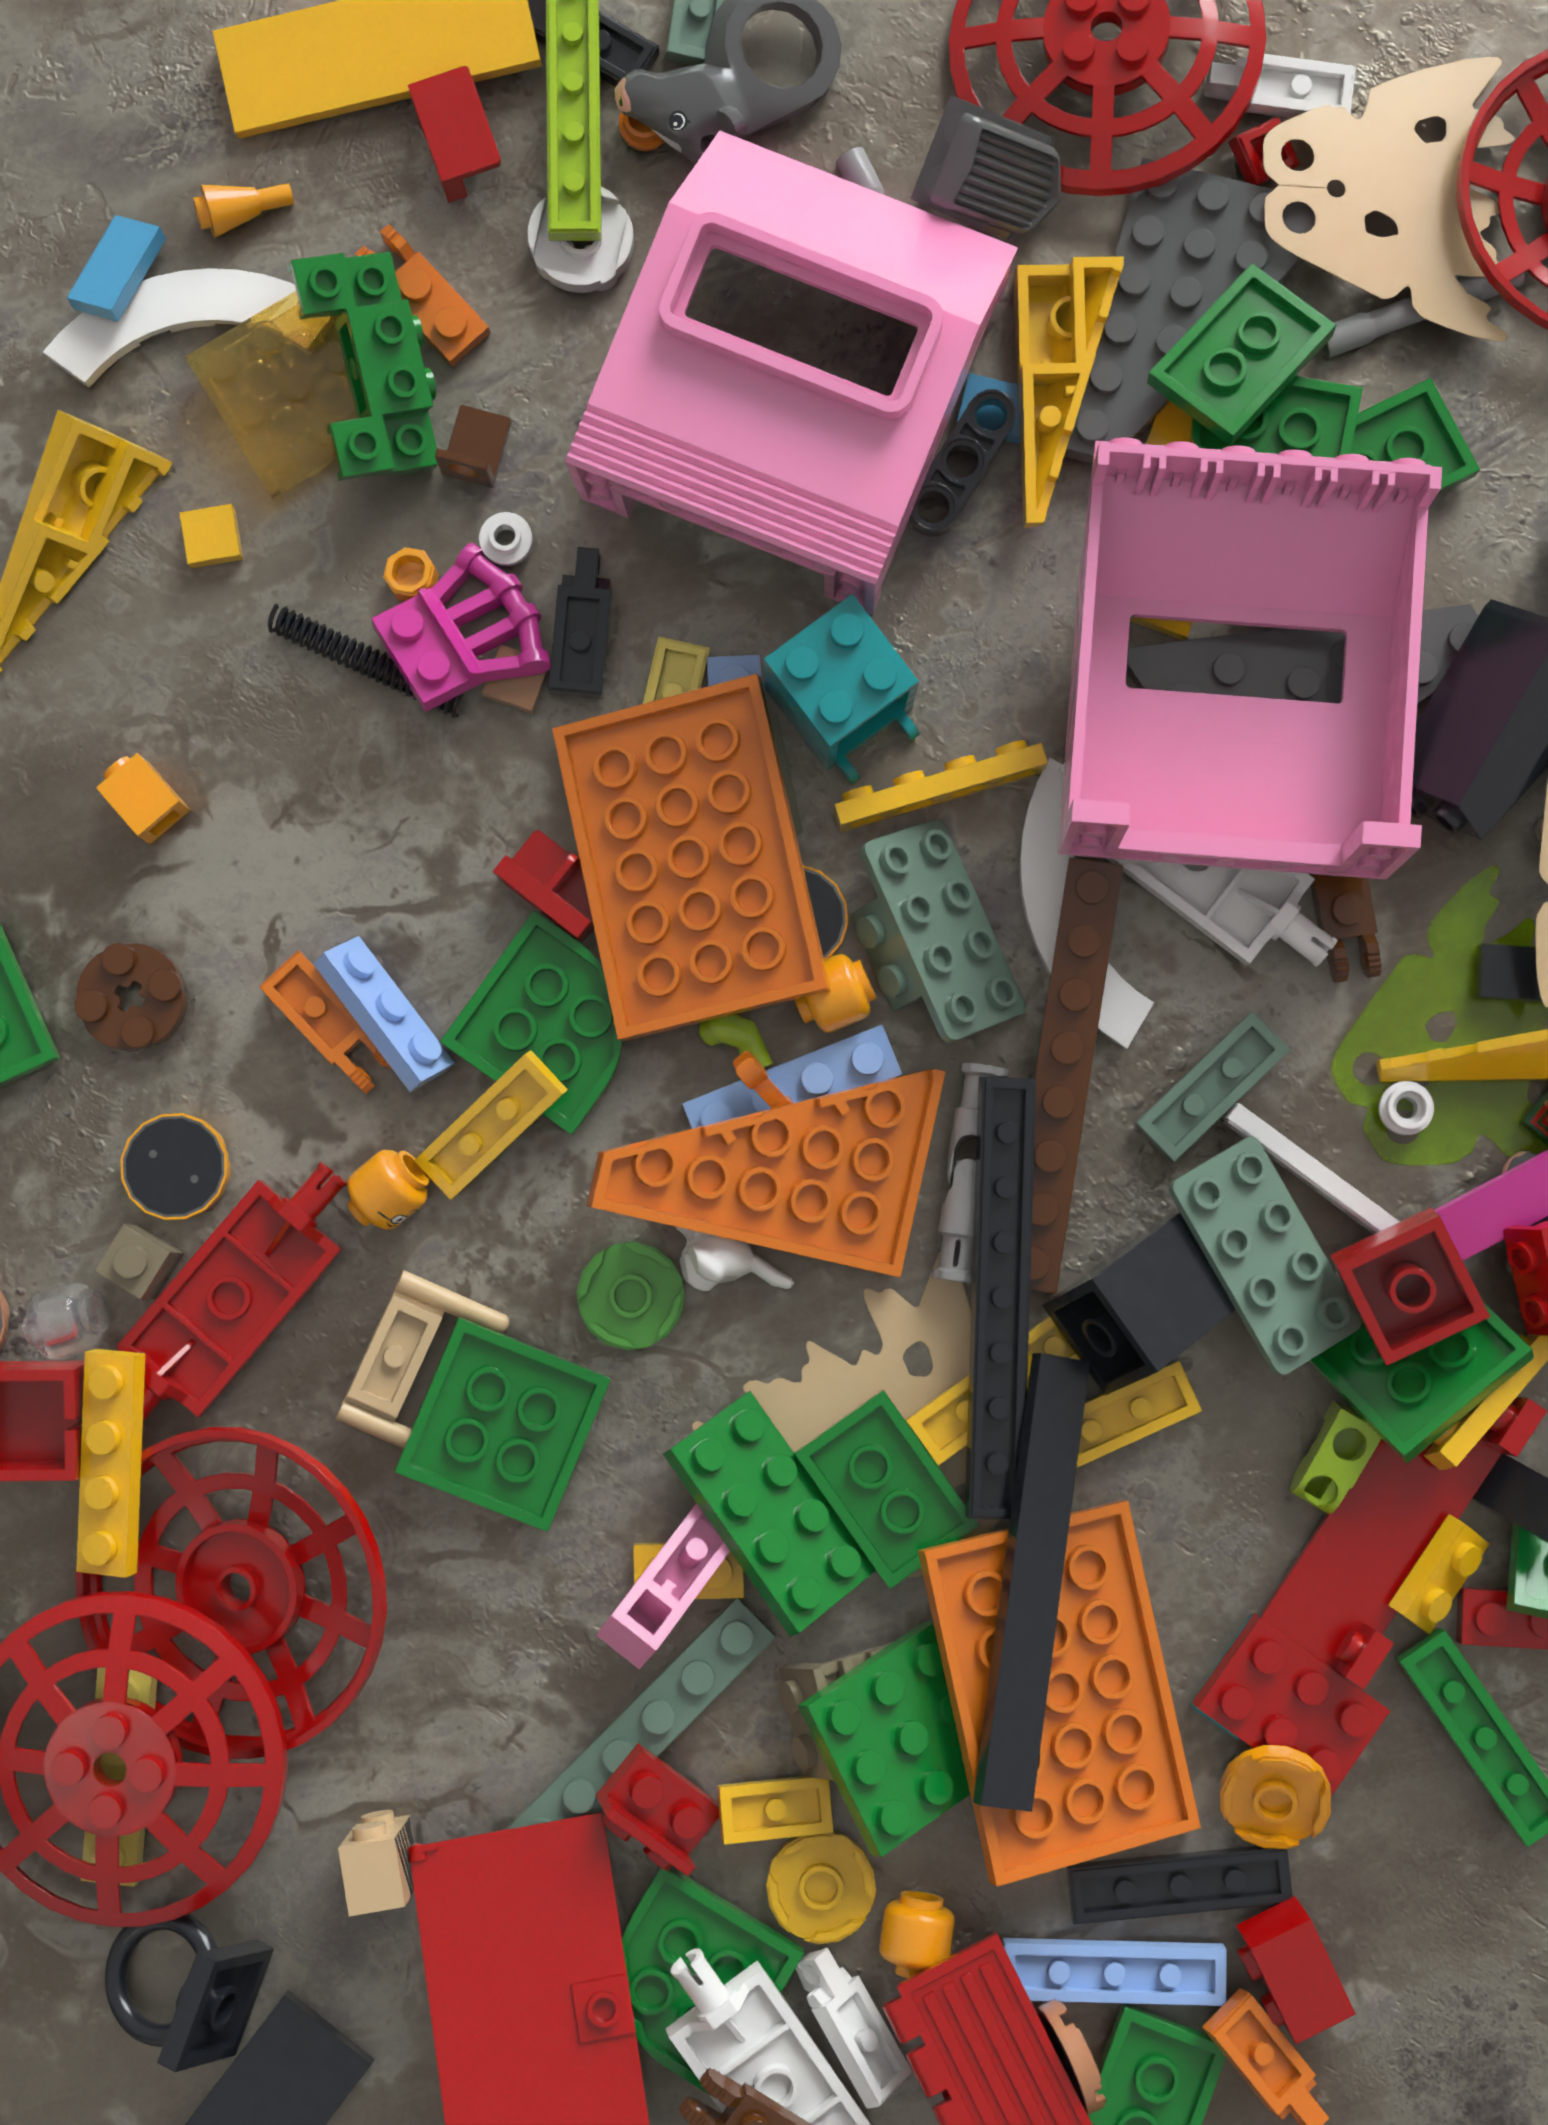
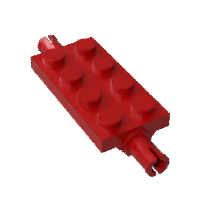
[116,1161,347,1421]

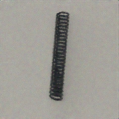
[268,604,463,718]

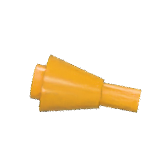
[193,183,294,238]

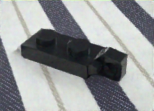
[548,547,612,699]

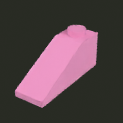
[596,1503,730,1670]

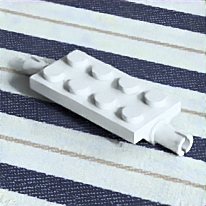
[1059,762,1338,967]
[666,1948,872,2125]

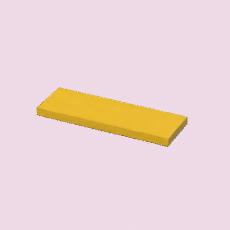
[212,0,542,139]

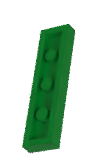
[1395,1627,1548,1847]

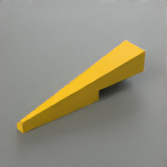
[1013,256,1124,528]
[0,410,173,672]
[1375,1029,1548,1082]

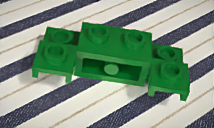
[287,251,438,481]

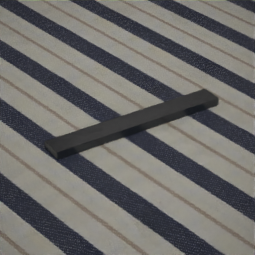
[965,1077,1036,1519]
[973,1353,1090,1812]

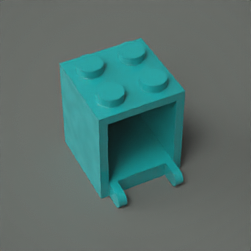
[764,594,920,785]

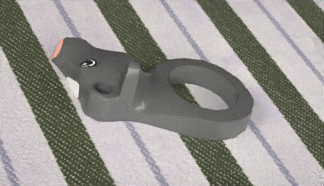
[614,0,842,166]

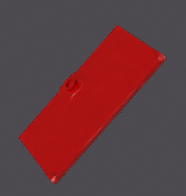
[407,1812,649,2125]

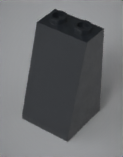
[1411,599,1548,840]
[1042,1208,1236,1395]

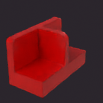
[408,66,502,203]
[492,830,594,944]

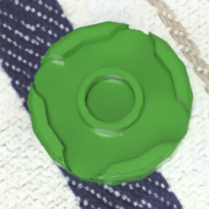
[577,1242,685,1350]

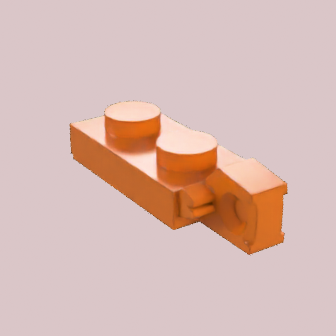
[1202,1987,1329,2125]

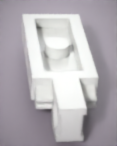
[1204,54,1356,118]
[795,1948,912,2109]

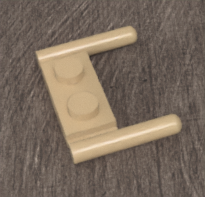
[335,1270,509,1449]

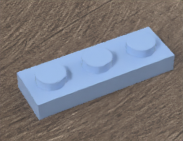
[313,936,455,1092]

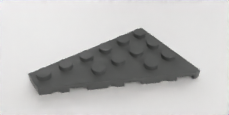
[1064,157,1315,464]
[1126,604,1478,704]

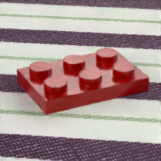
[1192,1612,1390,1797]

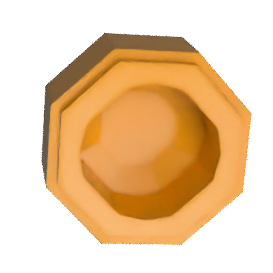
[383,547,439,602]

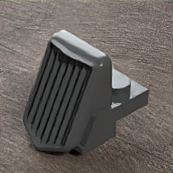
[911,95,1061,242]

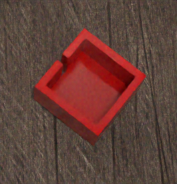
[0,1360,84,1481]

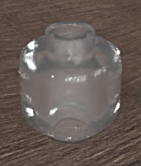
[22,1282,110,1360]

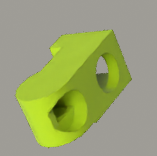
[1290,1400,1382,1514]

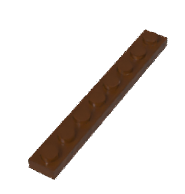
[1030,857,1123,1294]

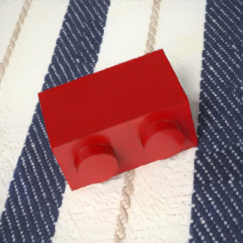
[1236,1896,1356,2044]

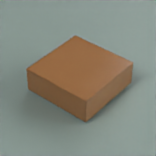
[482,644,550,715]

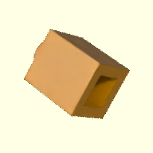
[96,753,191,845]

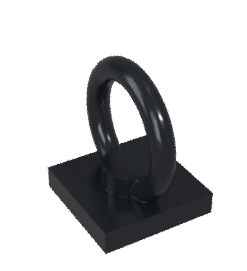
[105,1908,274,2072]

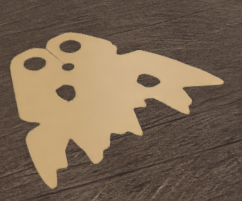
[1263,57,1515,341]
[692,1252,1001,1577]

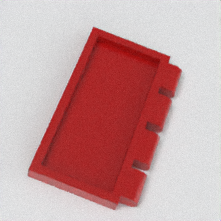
[882,1932,1093,2125]

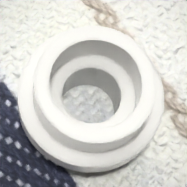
[479,512,533,566]
[1378,1081,1434,1135]

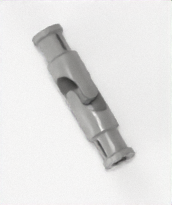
[931,1063,1009,1283]

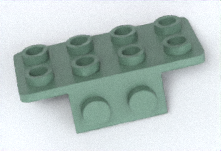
[850,819,1026,1043]
[1169,1137,1361,1376]

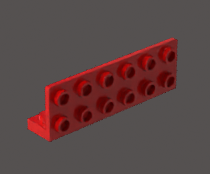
[1260,1396,1547,1690]

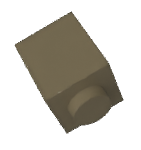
[94,1224,184,1300]

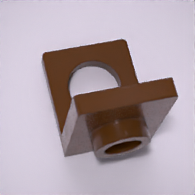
[435,405,512,488]

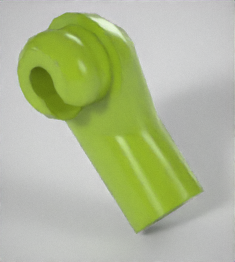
[699,1014,773,1069]

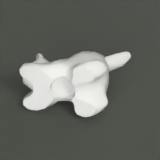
[675,1227,794,1291]

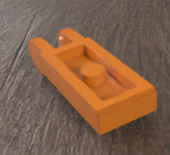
[355,224,491,367]
[259,950,393,1094]

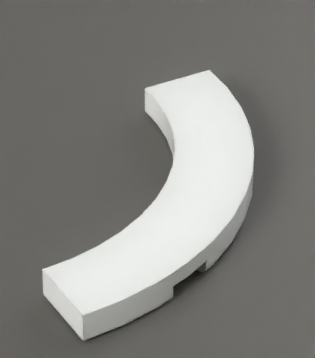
[43,268,339,388]
[1019,757,1154,1050]

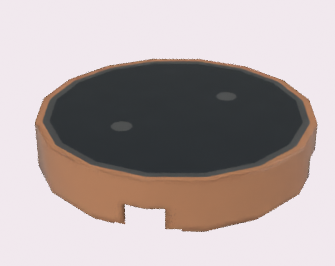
[1036,1999,1107,2116]

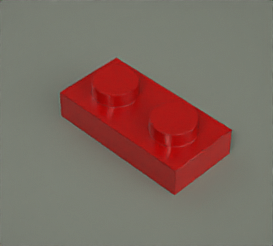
[1456,1587,1548,1650]

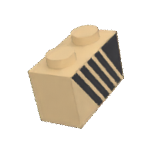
[338,1810,414,1917]

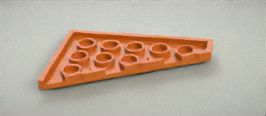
[586,1069,946,1278]

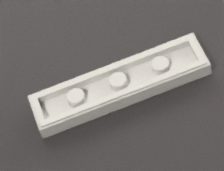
[1221,1103,1400,1234]

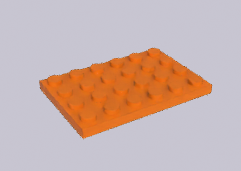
[552,674,831,1041]
[918,1500,1201,1887]

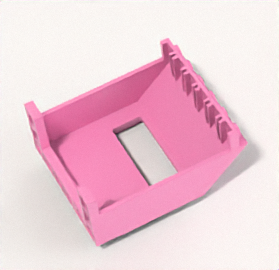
[565,131,1018,615]
[1058,437,1442,880]

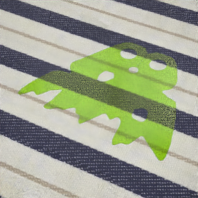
[1332,865,1548,1165]

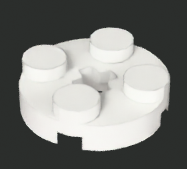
[528,187,634,293]

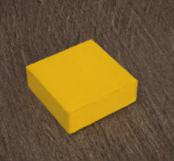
[179,504,244,569]

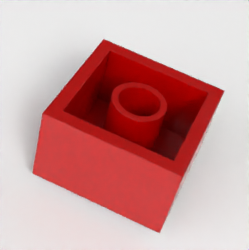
[1329,1207,1490,1366]

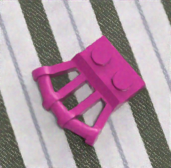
[371,543,551,712]

